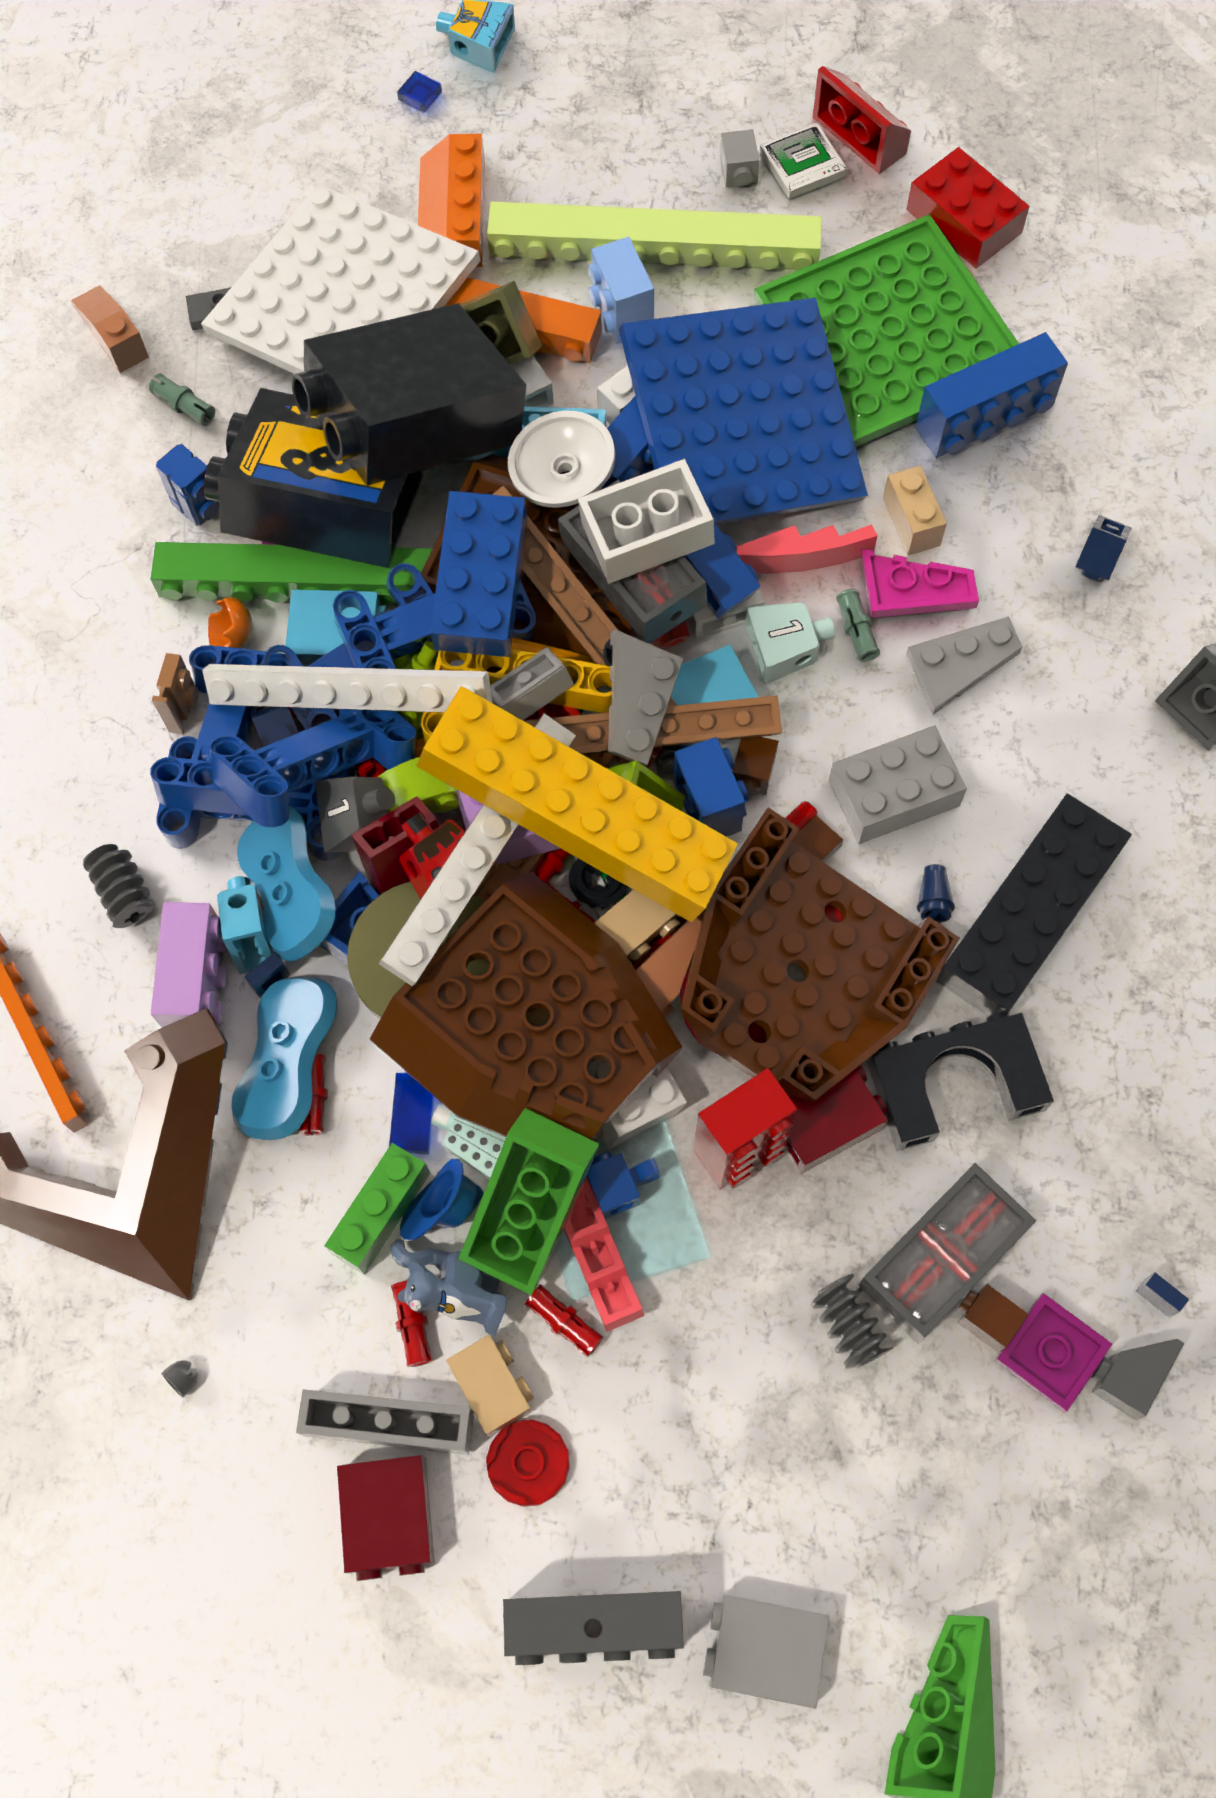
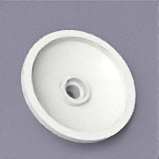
[508,411,616,508]

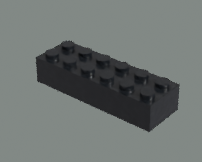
[936,793,1132,1017]

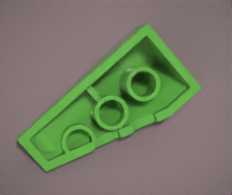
[884,1615,995,1798]

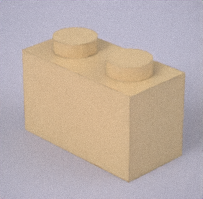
[883,465,947,555]
[446,1334,534,1438]

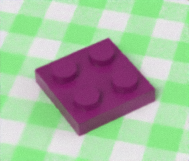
[994,1293,1112,1413]

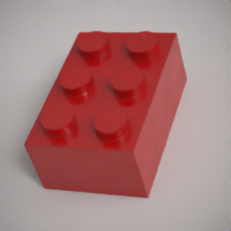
[906,147,1030,269]

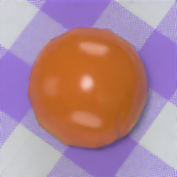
[208,597,253,649]

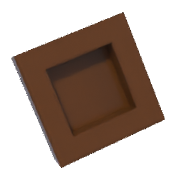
[792,815,843,862]

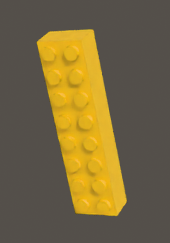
[416,686,738,922]

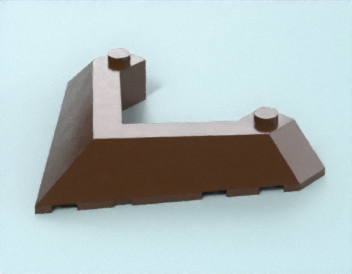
[0,1008,228,1301]

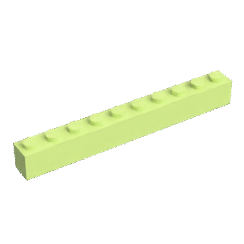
[487,202,822,270]

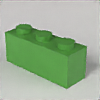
[324,1143,431,1275]

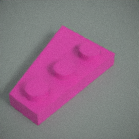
[861,549,979,618]

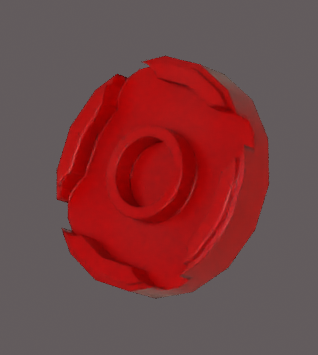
[486,1419,570,1507]

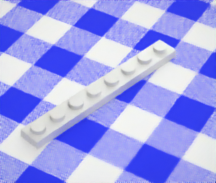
[202,664,492,712]
[379,714,576,986]

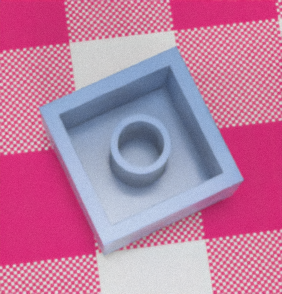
[587,237,654,344]

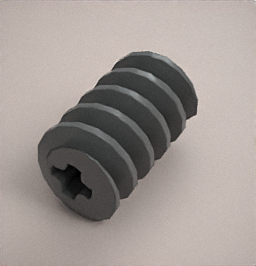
[82,844,156,928]
[811,1274,894,1369]

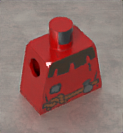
[399,812,496,900]

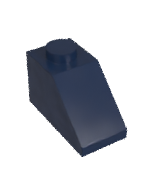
[1075,515,1132,581]

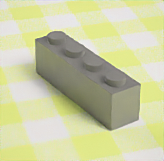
[296,1389,474,1455]

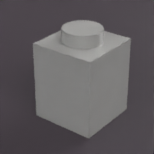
[720,129,760,187]

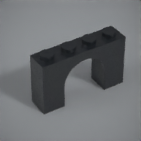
[868,1012,1054,1152]

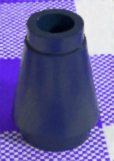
[917,864,955,923]

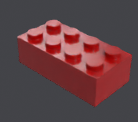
[693,1068,797,1190]

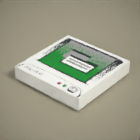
[759,122,847,199]

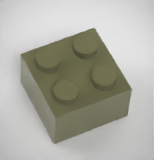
[459,281,542,365]

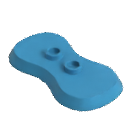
[237,806,335,961]
[232,976,337,1140]

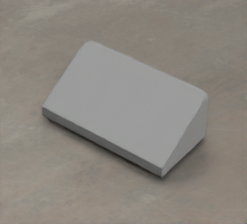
[490,647,573,721]

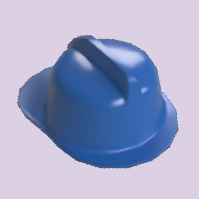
[400,1159,484,1241]

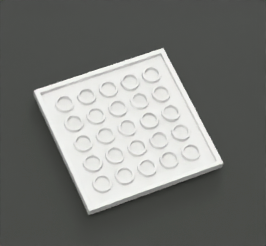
[201,184,481,374]

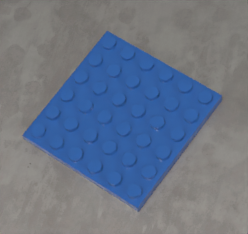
[619,298,868,525]

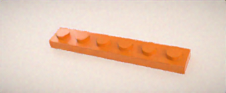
[0,933,88,1133]

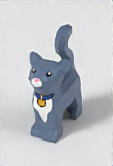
[390,1239,508,1336]

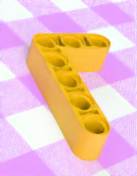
[421,649,612,743]

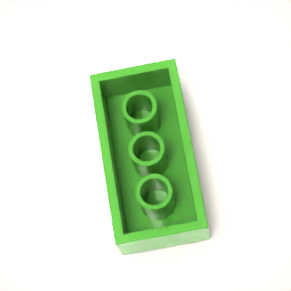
[458,1108,600,1295]

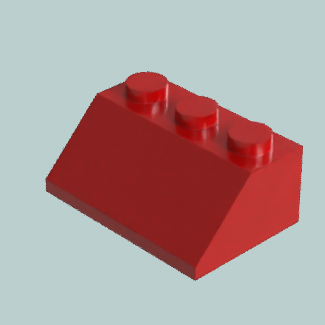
[812,66,911,174]

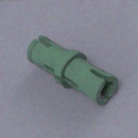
[149,373,215,426]
[836,589,880,662]

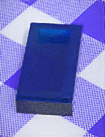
[389,1073,434,1154]

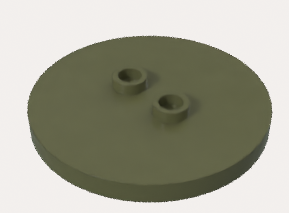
[347,882,490,1019]

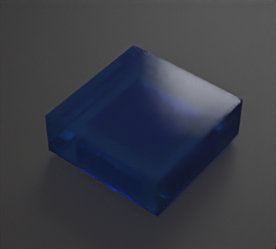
[397,71,442,113]

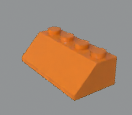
[418,133,485,267]

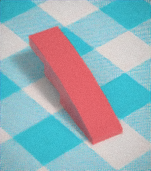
[736,524,878,574]
[564,1177,644,1332]

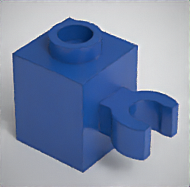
[586,1152,660,1220]

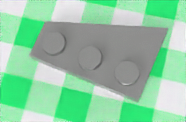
[906,616,1023,715]
[608,629,683,766]

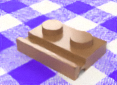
[152,653,199,735]

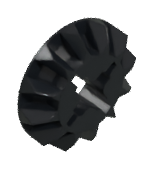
[569,858,628,909]

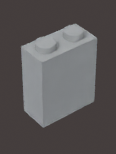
[703,1595,829,1709]

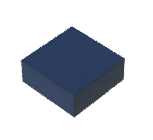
[244,952,290,999]
[1136,1272,1189,1318]

